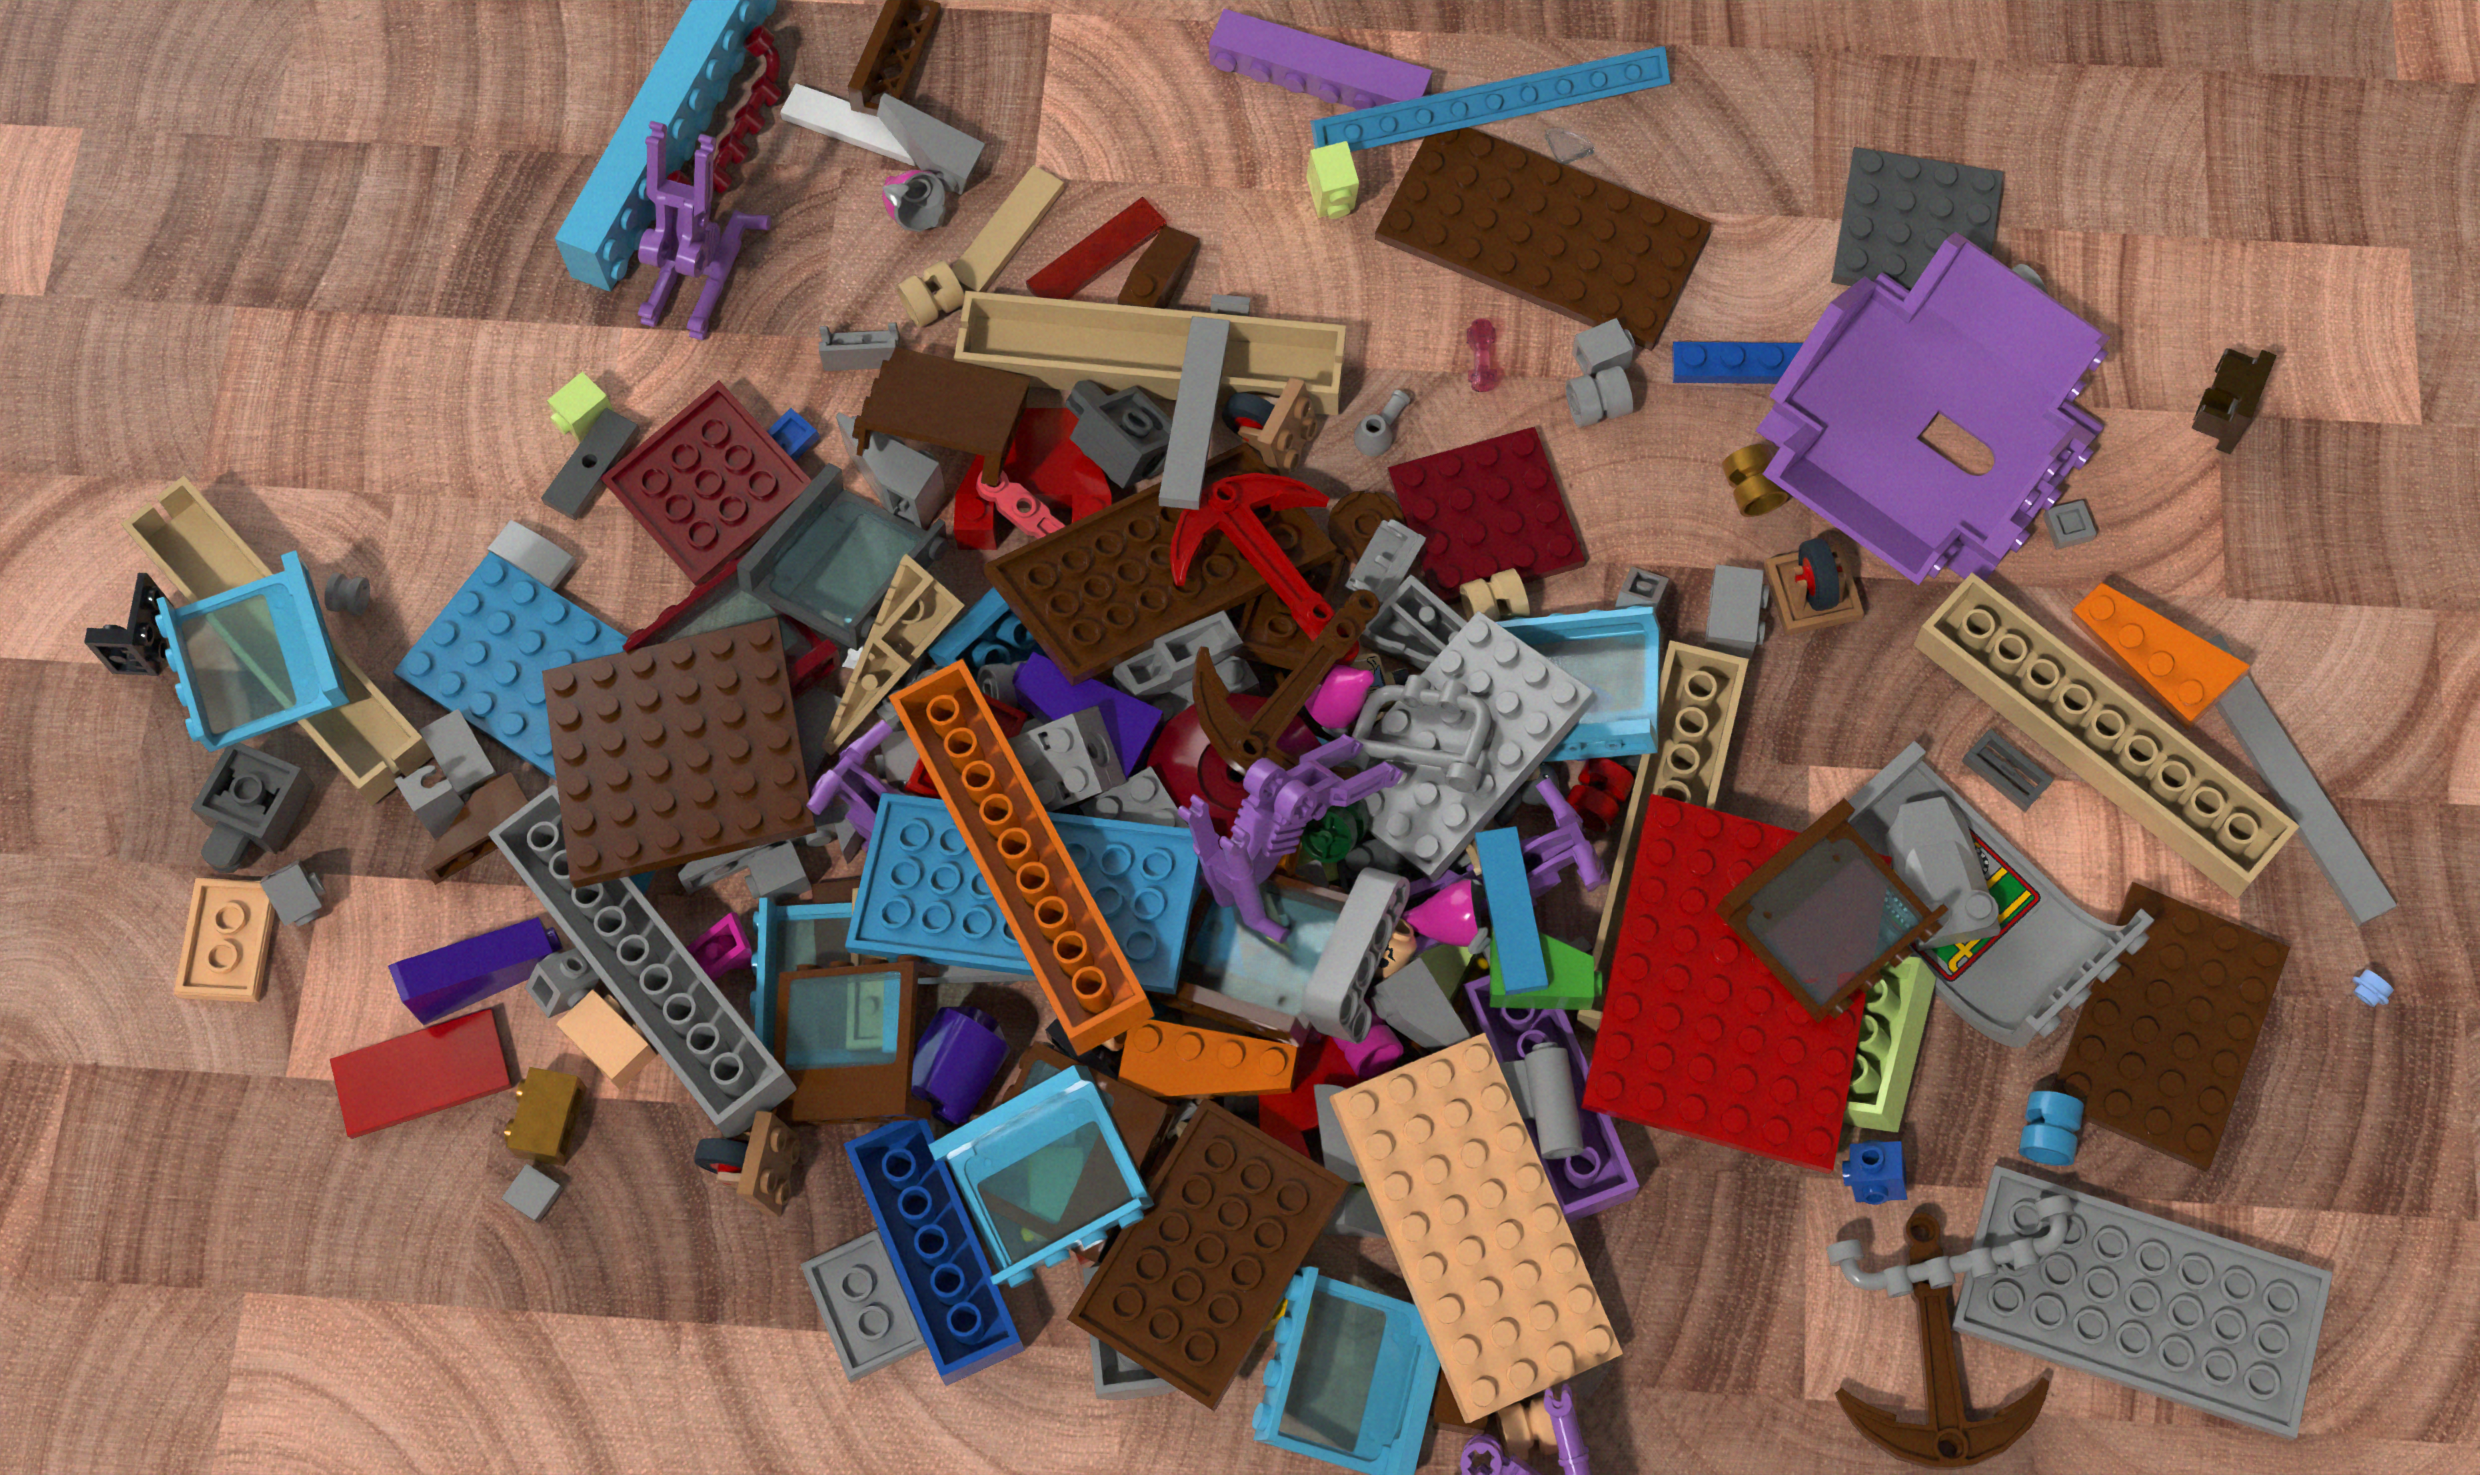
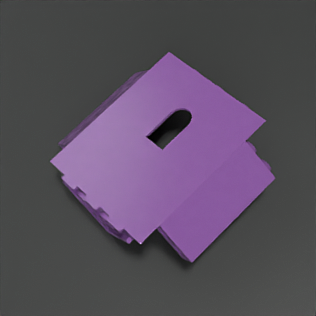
[1756,231,2110,586]

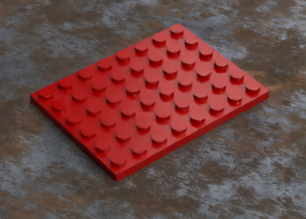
[1580,793,1892,1174]

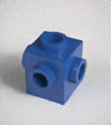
[1842,1140,1908,1205]

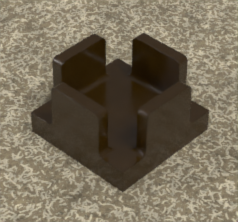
[2192,348,2277,454]

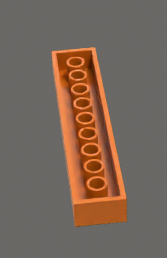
[889,658,1155,1056]

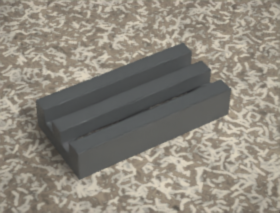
[1962,728,2054,813]

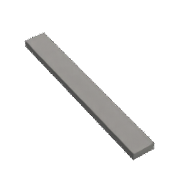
[2206,634,2397,927]

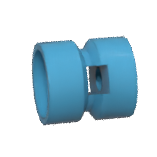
[2018,1091,2084,1166]

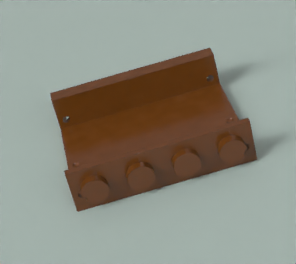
[852,347,1031,486]

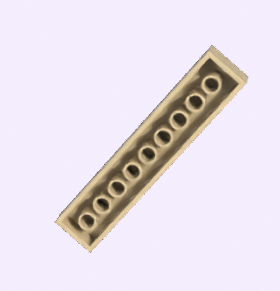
[1914,572,2300,900]
[1574,640,1749,1034]

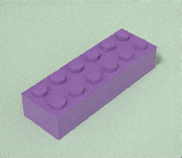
[1461,975,1640,1224]

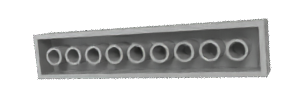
[488,784,797,1140]

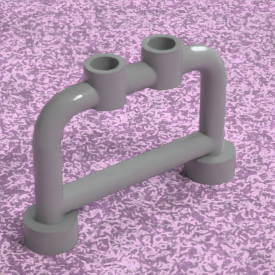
[1335,675,1492,793]

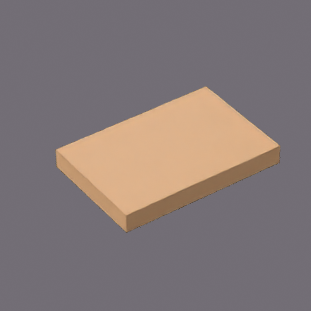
[174,878,275,1002]

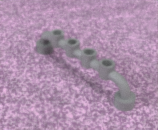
[1826,1195,2074,1298]

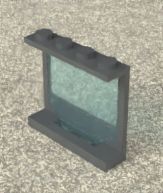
[737,463,948,651]

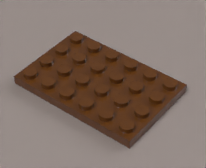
[2050,882,2291,1172]
[1067,1097,1351,1412]

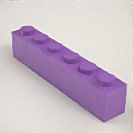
[1209,9,1433,110]

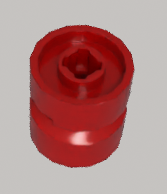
[1566,757,1635,832]

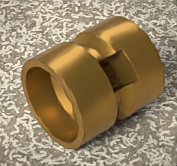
[1722,444,1788,517]

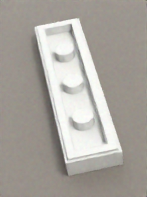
[780,83,916,166]

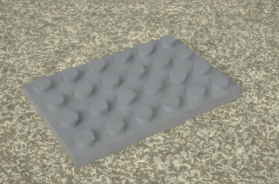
[1359,611,1598,883]

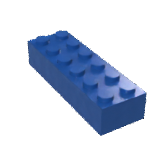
[844,1120,1025,1386]

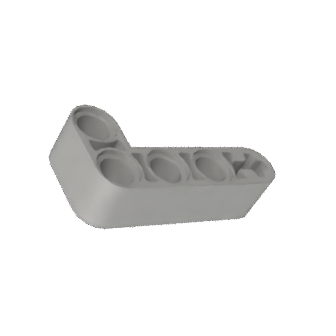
[1302,867,1410,1044]

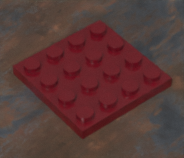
[600,380,812,586]
[1387,426,1585,605]

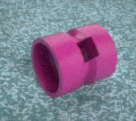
[1331,998,1403,1079]

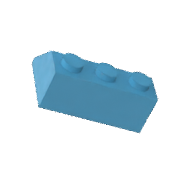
[925,587,1050,684]

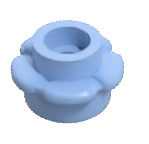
[2352,969,2394,1007]

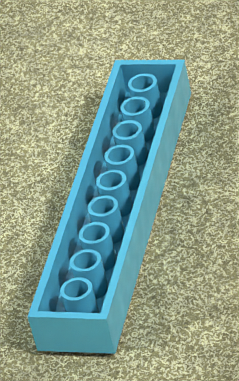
[555,0,777,292]

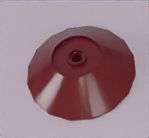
[1146,693,1322,867]

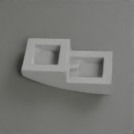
[487,520,576,591]

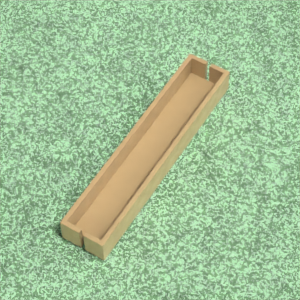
[954,291,1346,415]
[121,475,434,806]

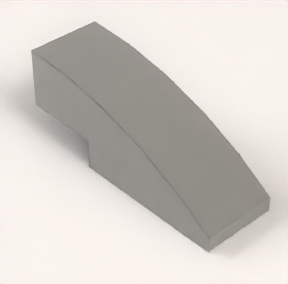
[1112,610,1243,703]

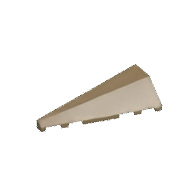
[821,554,965,755]

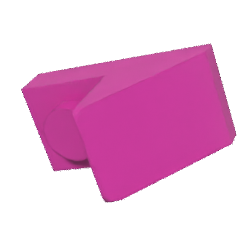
[686,912,752,982]

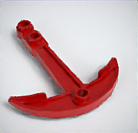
[1170,473,1360,666]

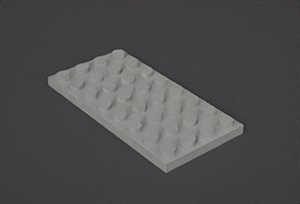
[1950,1165,2333,1441]

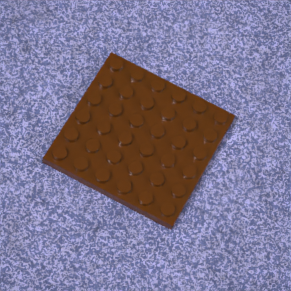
[542,617,817,889]

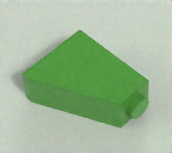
[1490,925,1602,1010]

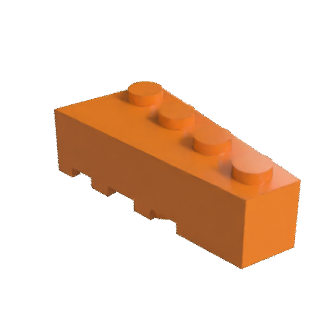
[2071,582,2250,731]
[1118,1019,1300,1101]

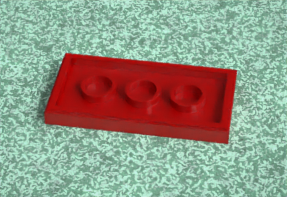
[330,1008,513,1139]

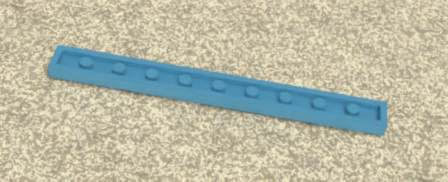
[1310,46,1670,152]

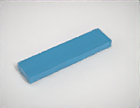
[1474,826,1548,996]

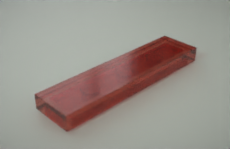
[1026,196,1167,300]

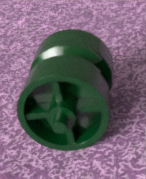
[1300,800,1370,863]

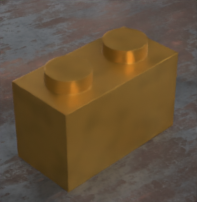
[504,1067,587,1166]

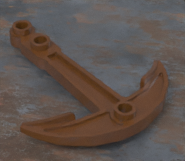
[1192,589,1380,781]
[1834,1213,2049,1470]

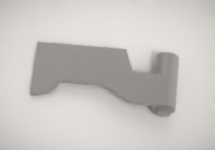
[1314,1042,1584,1184]

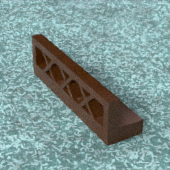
[848,0,941,117]

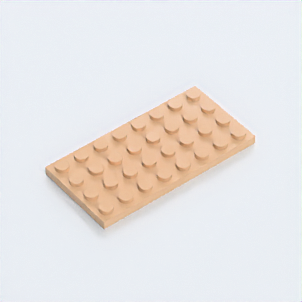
[1329,1033,1623,1423]

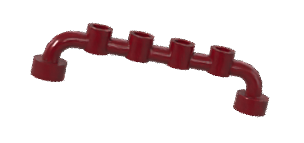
[665,24,782,194]

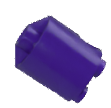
[911,1006,1011,1127]

